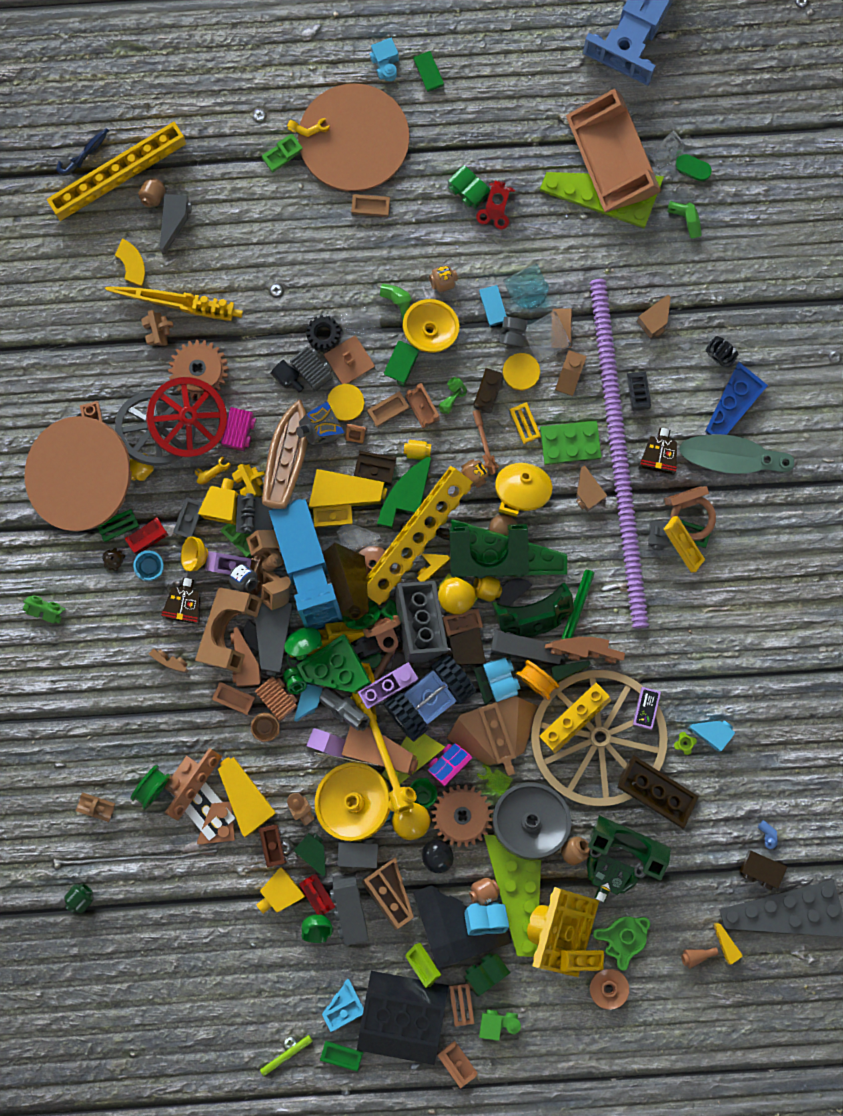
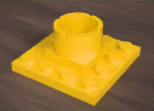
[527,887,599,977]

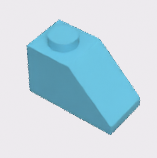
[688,721,735,752]

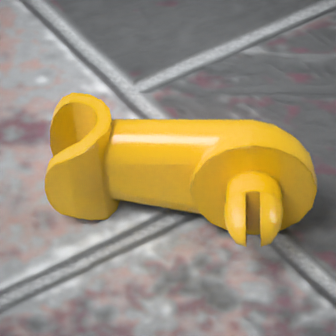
[195,456,231,485]

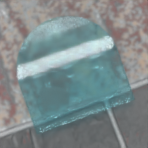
[503,264,549,309]

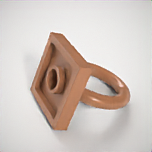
[664,486,716,541]

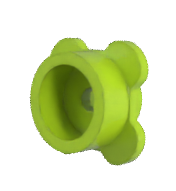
[674,732,697,755]

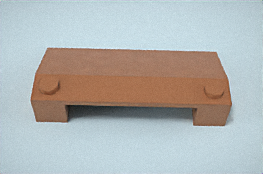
[566,88,661,212]

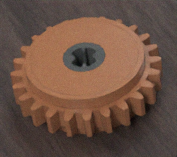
[168,340,229,400]
[432,785,493,847]

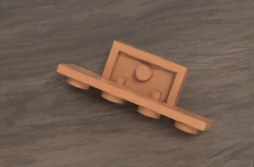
[164,748,222,821]

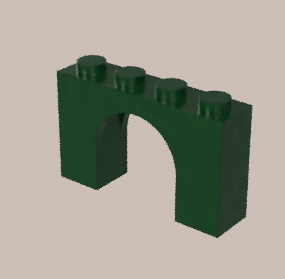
[449,524,529,579]
[588,815,671,881]

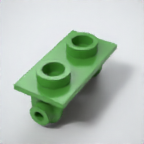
[23,596,65,624]

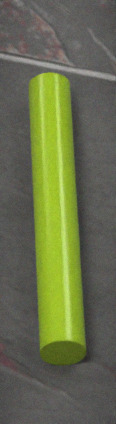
[260,1035,313,1076]

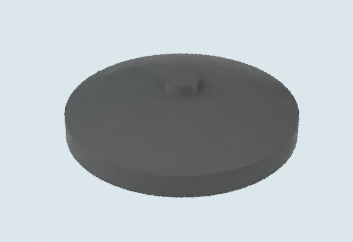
[492,783,571,860]

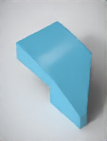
[294,684,323,721]

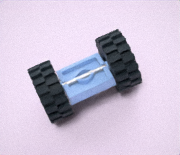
[383,654,476,742]

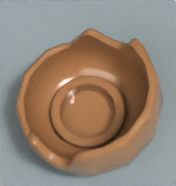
[488,514,517,536]
[250,712,280,742]

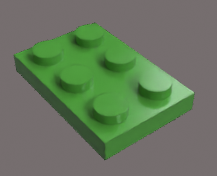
[540,421,601,465]

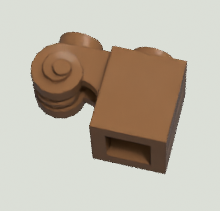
[246,530,284,572]

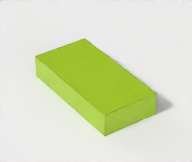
[405,943,441,988]

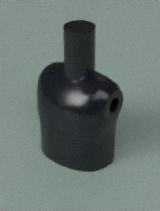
[270,359,304,393]

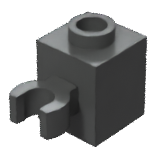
[648,521,669,550]

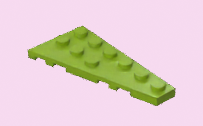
[540,172,664,229]
[484,835,541,957]

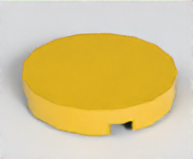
[502,353,540,391]
[327,384,365,422]

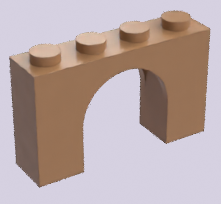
[195,587,263,673]

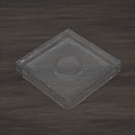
[524,311,571,363]

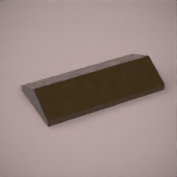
[617,755,699,829]

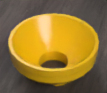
[181,537,208,571]

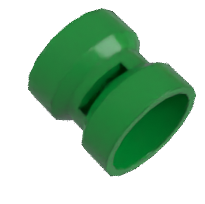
[283,667,307,694]

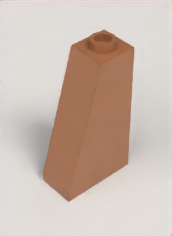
[342,725,418,776]

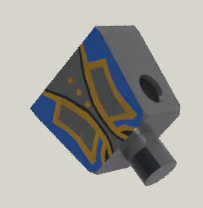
[296,402,344,445]

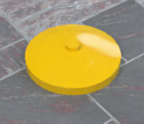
[315,762,390,842]

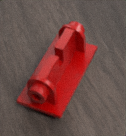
[299,873,335,915]

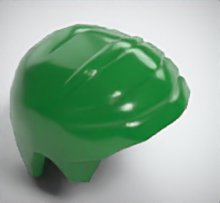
[301,915,333,943]

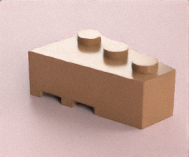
[362,857,414,930]

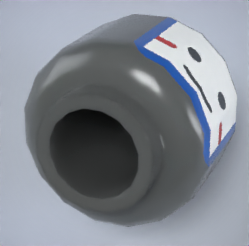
[229,564,258,593]

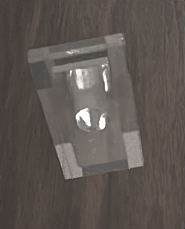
[337,524,381,552]

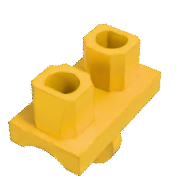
[232,464,265,497]

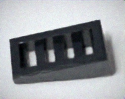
[627,371,651,411]

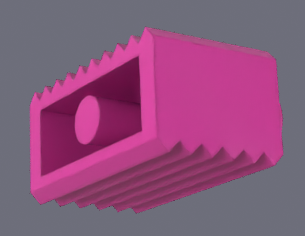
[221,407,256,452]

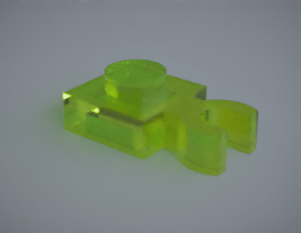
[477,764,513,795]

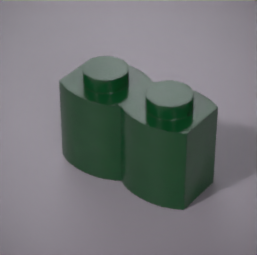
[463,953,510,997]

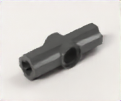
[319,688,370,731]

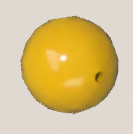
[438,577,476,615]
[392,802,430,840]

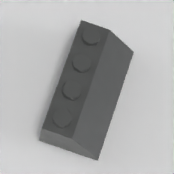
[394,581,448,663]

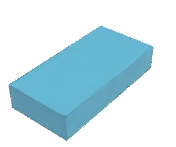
[479,285,507,327]

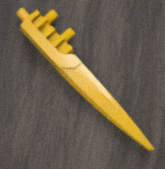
[104,286,243,322]

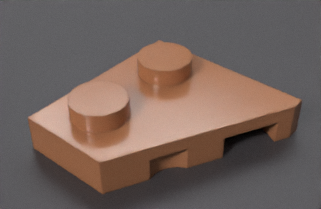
[197,802,235,845]

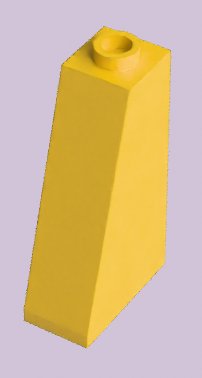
[309,469,387,510]
[218,757,277,837]

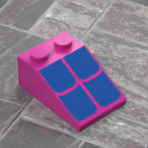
[428,743,473,788]

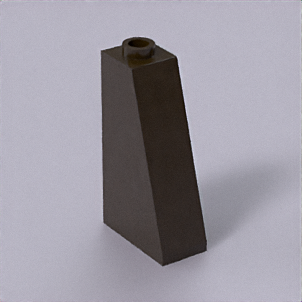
[323,542,369,621]

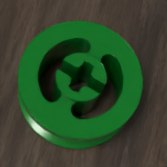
[130,765,171,810]

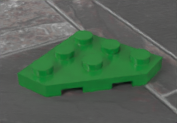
[297,634,372,694]

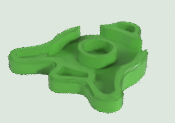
[593,916,650,971]

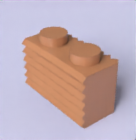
[255,676,298,722]

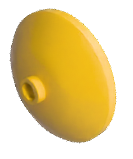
[403,299,459,353]
[495,463,553,511]

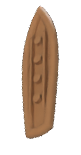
[262,399,308,509]

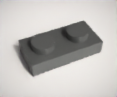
[173,497,202,538]

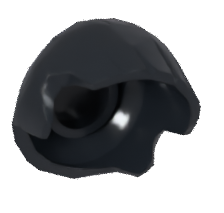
[421,840,454,874]

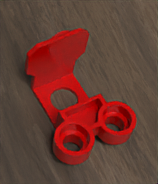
[476,180,515,230]

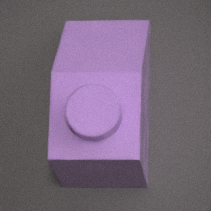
[204,551,252,574]

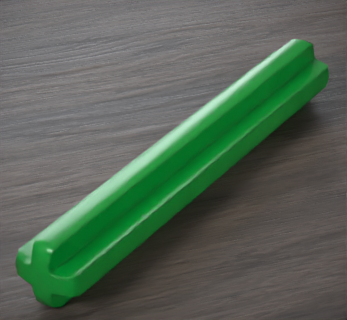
[561,569,595,639]

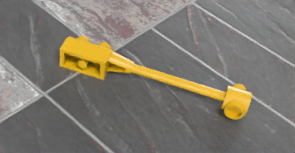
[350,663,417,814]

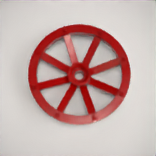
[146,377,227,458]

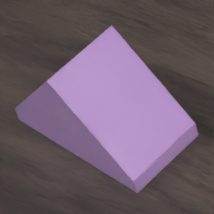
[307,728,346,758]

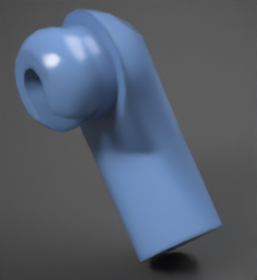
[757,820,778,849]

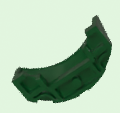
[492,583,574,637]

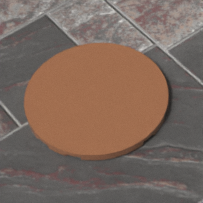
[298,83,409,192]
[24,416,132,531]

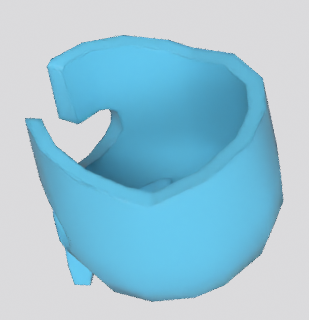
[133,551,164,581]

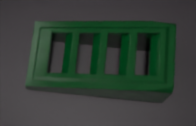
[551,660,591,682]

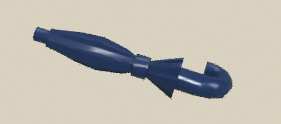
[56,128,109,176]

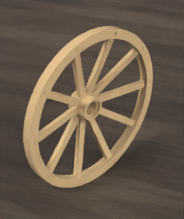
[531,670,668,806]

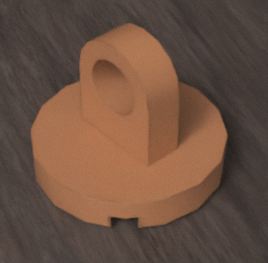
[363,615,401,652]

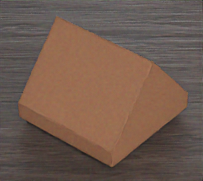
[345,424,367,444]

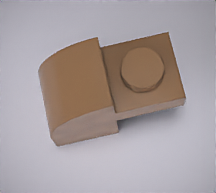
[261,570,291,610]

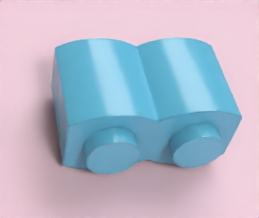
[483,657,520,702]
[464,902,509,936]

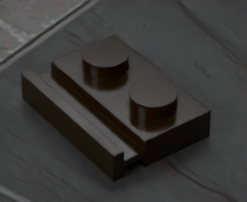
[354,450,397,486]

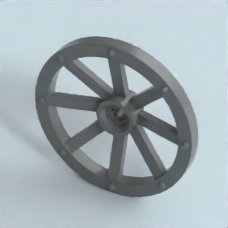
[115,391,196,466]

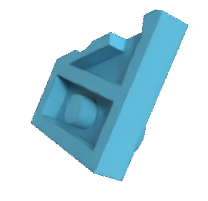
[322,979,364,1033]

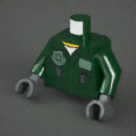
[586,849,646,903]

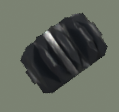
[705,336,739,367]

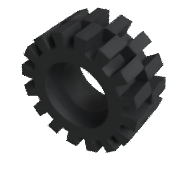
[306,315,341,352]

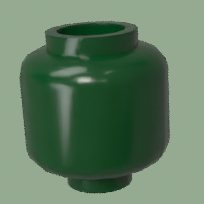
[64,883,94,913]

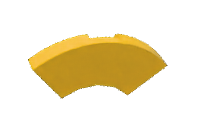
[115,238,146,287]

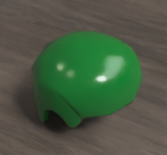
[410,778,437,809]

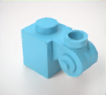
[369,37,399,82]

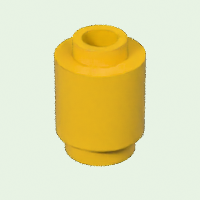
[403,440,431,460]

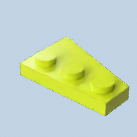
[382,734,445,784]

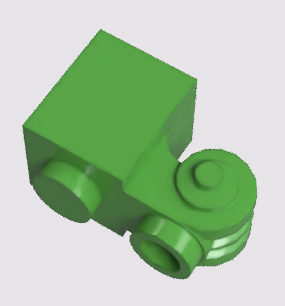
[479,1009,521,1041]

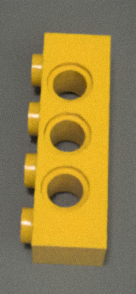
[539,683,611,754]

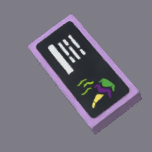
[632,687,661,730]

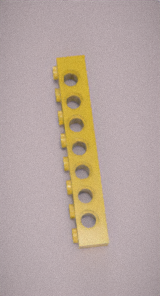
[46,122,186,221]
[366,466,473,605]

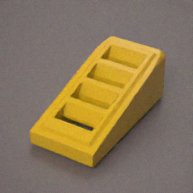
[714,923,743,965]

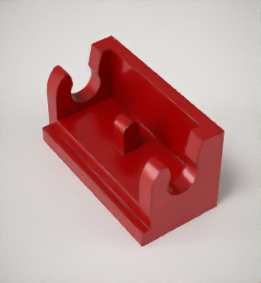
[125,517,169,556]

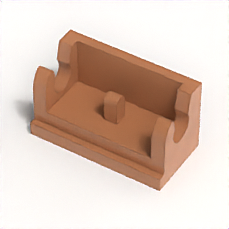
[405,383,439,429]
[437,1040,478,1089]

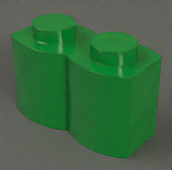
[448,165,490,209]

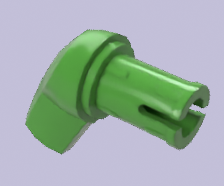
[667,201,702,239]
[380,283,412,321]

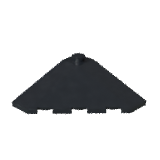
[413,886,512,969]

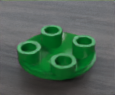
[342,601,380,629]
[284,627,323,660]

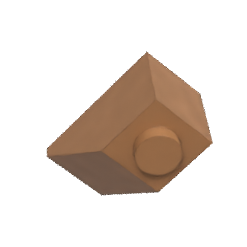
[637,294,671,339]
[555,350,587,396]
[576,465,607,512]

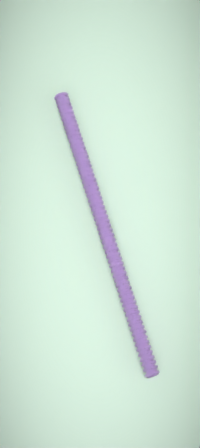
[589,279,649,629]

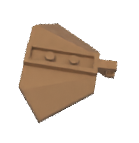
[447,696,538,776]

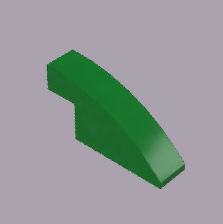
[377,457,431,530]

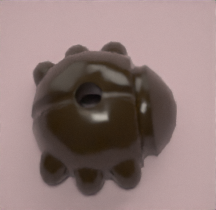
[102,548,125,571]

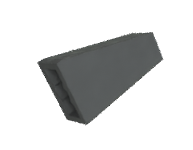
[255,602,293,677]
[490,631,565,666]

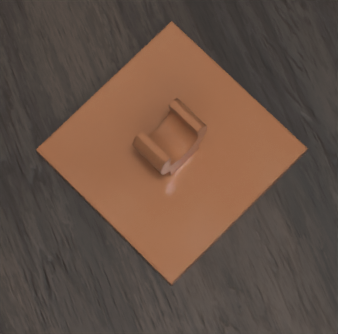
[323,335,375,384]

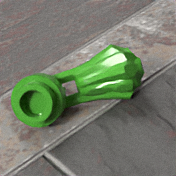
[439,377,467,414]

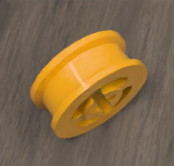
[516,660,560,701]

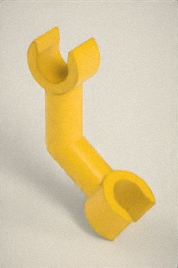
[287,118,330,137]

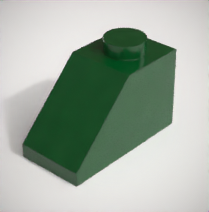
[294,833,327,877]

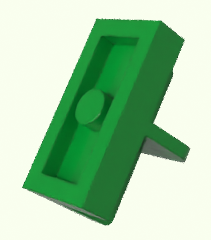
[384,341,419,387]

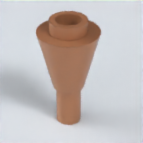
[681,947,719,969]

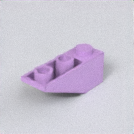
[358,662,419,709]

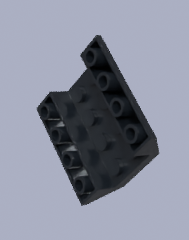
[356,971,449,1065]

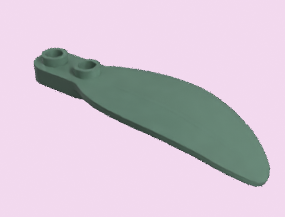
[679,434,794,474]

